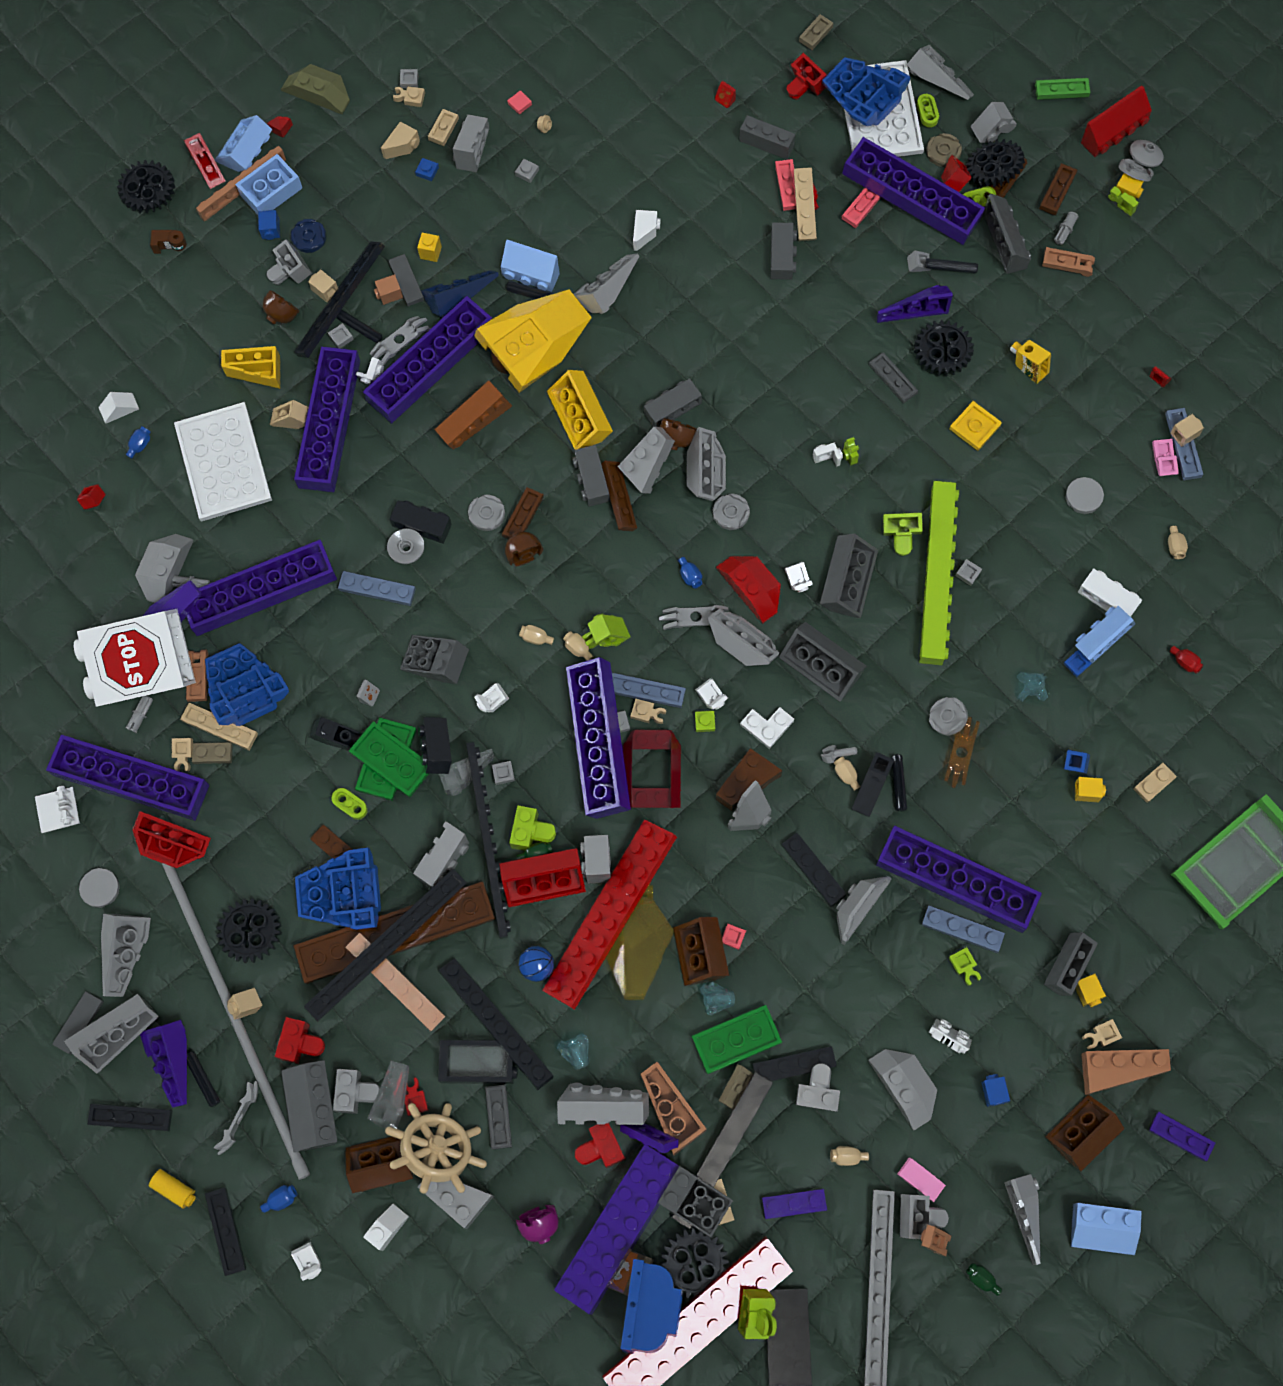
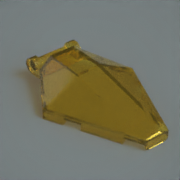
[606,885,674,1000]

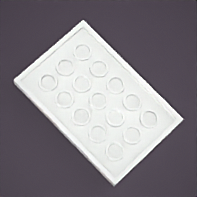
[844,60,924,157]
[174,402,272,522]

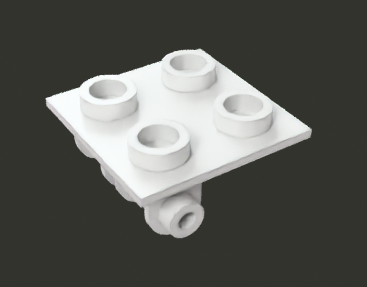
[35,786,80,833]
[929,1019,972,1054]

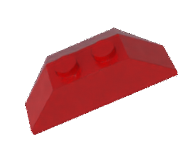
[716,556,781,624]
[133,811,211,868]

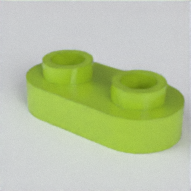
[917,94,939,127]
[963,186,996,207]
[332,788,368,820]

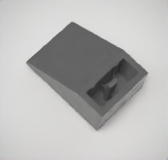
[400,635,469,684]
[658,1166,733,1237]

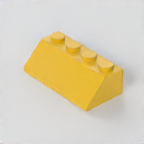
[547,370,613,450]

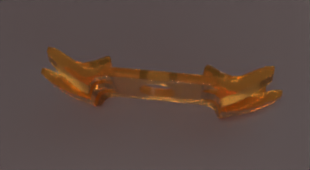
[944,717,980,788]

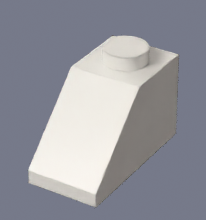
[633,210,661,251]
[364,1204,409,1251]

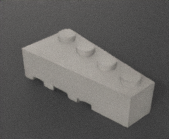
[64,994,159,1074]
[557,1083,649,1125]

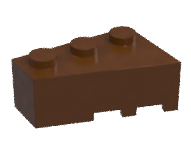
[716,748,782,811]

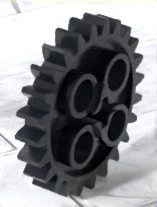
[966,139,1025,188]
[117,160,176,214]
[914,320,974,377]
[216,898,282,963]
[660,1227,729,1298]

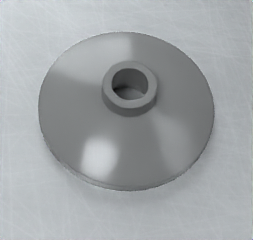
[1130,140,1164,167]
[387,529,424,564]

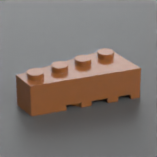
[434,381,512,450]

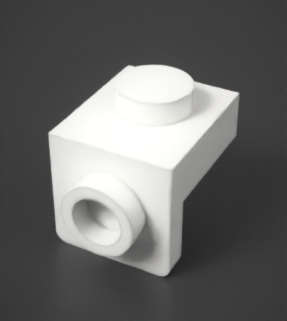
[356,357,384,385]
[813,442,843,467]
[785,562,813,592]
[695,678,728,710]
[474,683,509,712]
[291,1242,322,1281]

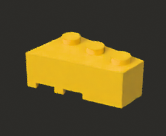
[221,346,280,389]

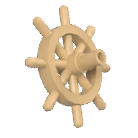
[385,1103,487,1194]

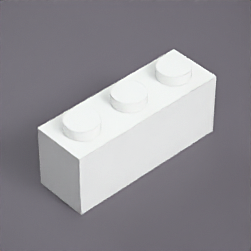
[1078,569,1142,617]

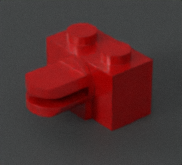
[787,53,827,100]
[274,1017,325,1064]
[575,1123,625,1168]

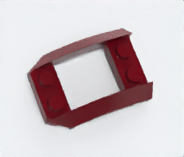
[623,730,681,808]

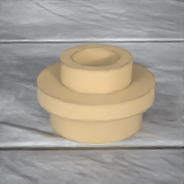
[537,115,552,133]

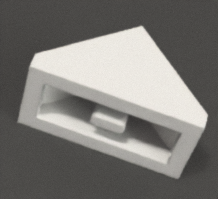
[99,392,139,423]

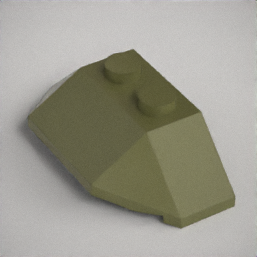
[281,64,350,114]

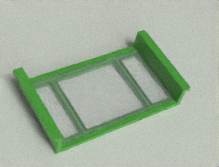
[1171,794,1283,930]

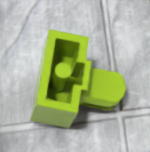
[883,513,923,556]
[582,614,631,649]
[509,806,556,851]
[737,1289,777,1339]

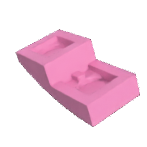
[1152,439,1179,476]
[898,1157,946,1202]

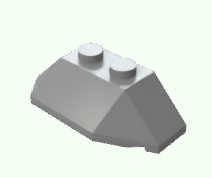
[687,427,726,501]
[135,534,194,603]
[708,608,779,666]
[836,876,892,945]
[868,1049,937,1131]

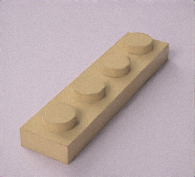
[794,168,817,241]
[180,703,258,751]

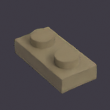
[799,14,834,50]
[192,742,233,764]
[719,1064,754,1110]

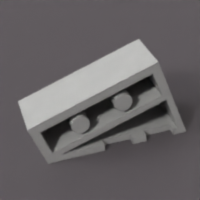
[453,115,490,172]
[618,426,675,494]
[413,821,469,888]
[418,1180,494,1229]

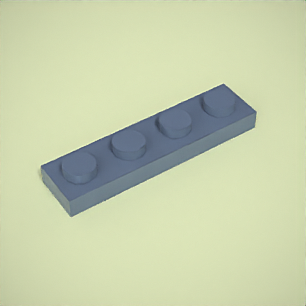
[1165,408,1204,481]
[338,571,416,606]
[612,673,686,708]
[922,906,1005,953]

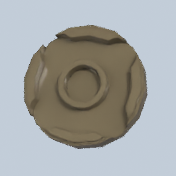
[926,133,962,167]

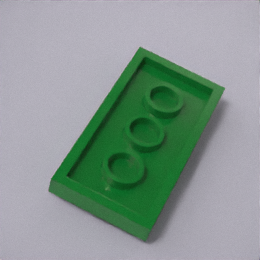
[355,717,417,801]
[349,721,429,798]
[692,1005,782,1075]

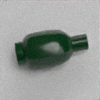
[517,842,553,860]
[966,1263,1002,1296]

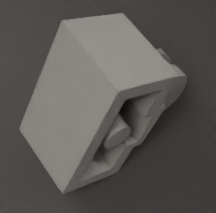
[971,102,1016,143]
[267,239,312,285]
[795,1064,840,1111]
[333,1069,381,1114]
[900,1194,949,1239]

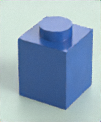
[258,210,280,240]
[1064,750,1090,774]
[981,1074,1010,1107]

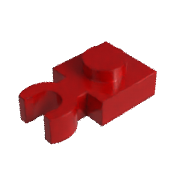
[403,1078,429,1117]

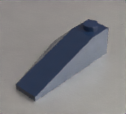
[421,270,499,317]

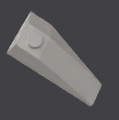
[728,780,772,831]

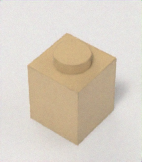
[308,269,338,302]
[1170,414,1204,447]
[227,988,262,1020]

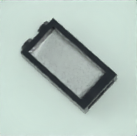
[438,1040,518,1084]

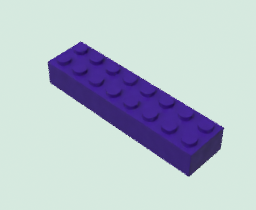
[842,137,985,245]
[363,296,492,424]
[294,347,360,492]
[187,540,337,636]
[566,657,631,819]
[46,735,210,821]
[876,826,1042,933]
[554,1145,679,1315]

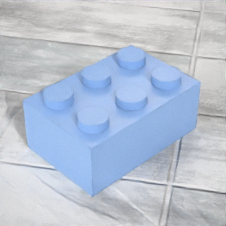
[235,154,302,215]

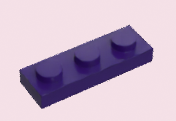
[1148,1112,1215,1162]
[620,1123,679,1153]
[762,1189,827,1219]

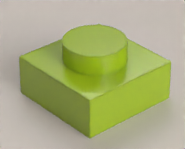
[695,711,715,732]

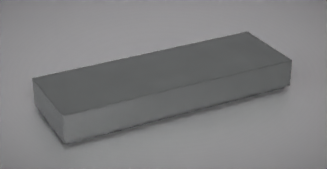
[388,254,424,306]
[869,352,918,404]
[52,991,104,1055]
[485,1085,512,1150]

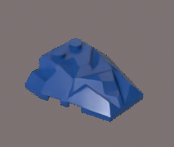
[822,57,910,126]
[205,643,289,726]
[295,848,381,930]

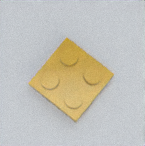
[949,401,1002,451]

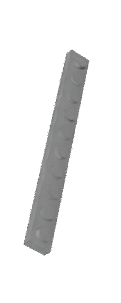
[864,1190,895,1386]

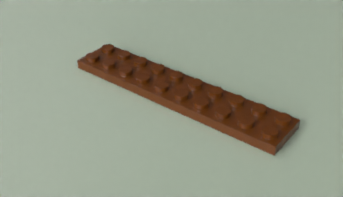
[294,882,495,984]

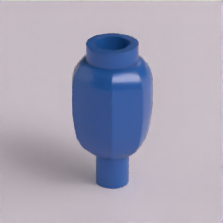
[126,426,151,459]
[678,557,703,589]
[260,1185,298,1213]

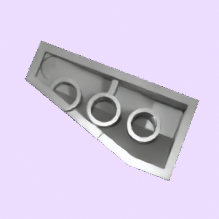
[906,45,974,100]
[574,253,639,314]
[101,914,151,997]
[1004,1174,1041,1265]

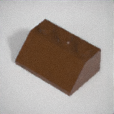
[673,917,729,986]
[1045,1095,1125,1171]
[346,1137,413,1194]

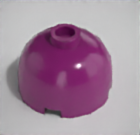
[516,1205,559,1244]

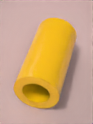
[149,1169,196,1209]

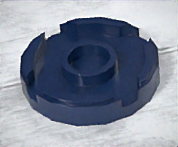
[291,219,326,253]

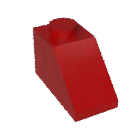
[941,155,972,192]

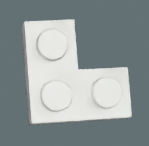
[740,707,794,749]

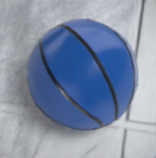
[519,946,554,982]

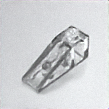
[439,749,495,796]
[368,1061,409,1129]

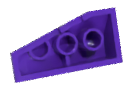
[877,285,953,323]
[143,581,202,623]
[140,1020,187,1107]

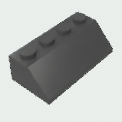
[983,194,1031,274]
[820,533,878,618]
[779,622,867,702]
[281,1060,337,1153]

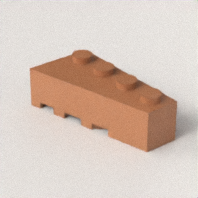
[1082,1049,1171,1095]
[641,1062,707,1156]

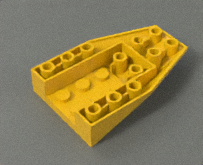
[474,289,592,393]

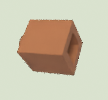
[374,274,403,305]

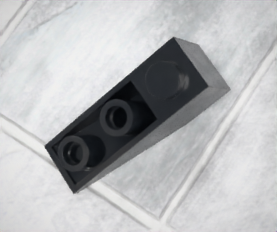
[309,717,363,751]
[851,752,894,817]

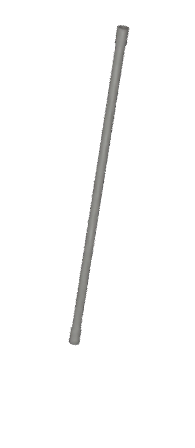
[162,863,310,1180]

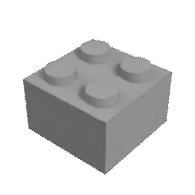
[581,835,611,883]

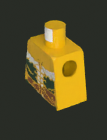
[1010,340,1051,384]

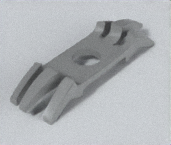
[370,316,430,366]
[659,605,729,630]
[214,1081,258,1155]

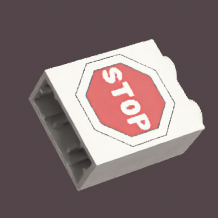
[74,609,196,707]

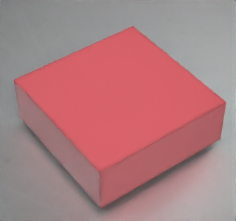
[507,91,532,115]
[722,924,746,950]

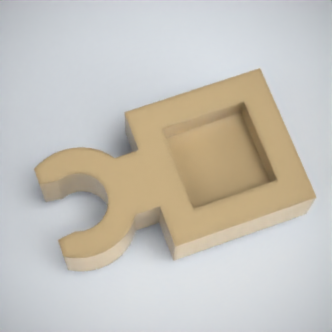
[393,86,425,107]
[630,699,666,724]
[172,738,193,772]
[1082,1019,1122,1050]

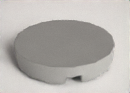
[1119,159,1154,181]
[1065,477,1104,514]
[713,494,750,530]
[468,495,505,531]
[929,697,968,736]
[79,868,120,908]

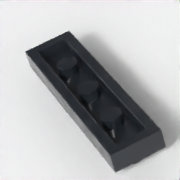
[781,833,846,907]
[753,1046,837,1082]
[87,1104,173,1131]
[205,1187,247,1276]

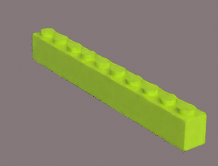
[919,481,959,665]

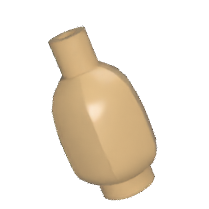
[1168,526,1188,560]
[519,625,554,645]
[563,631,594,661]
[834,757,861,791]
[830,1146,869,1166]

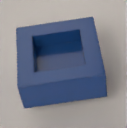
[415,158,439,181]
[1063,649,1092,677]

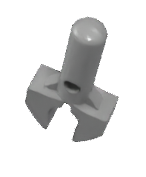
[821,745,858,763]

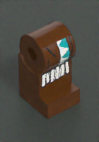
[150,230,187,254]

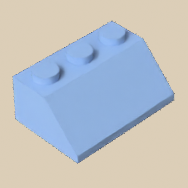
[215,115,272,172]
[501,240,560,292]
[1075,606,1135,663]
[1071,1203,1141,1255]

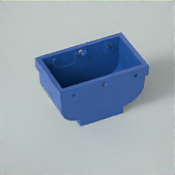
[621,1259,683,1354]

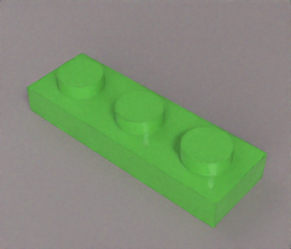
[1035,78,1090,100]

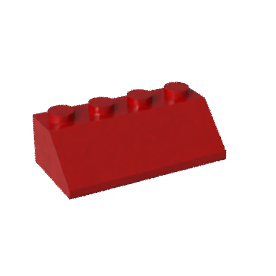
[1081,85,1152,157]
[500,848,586,907]

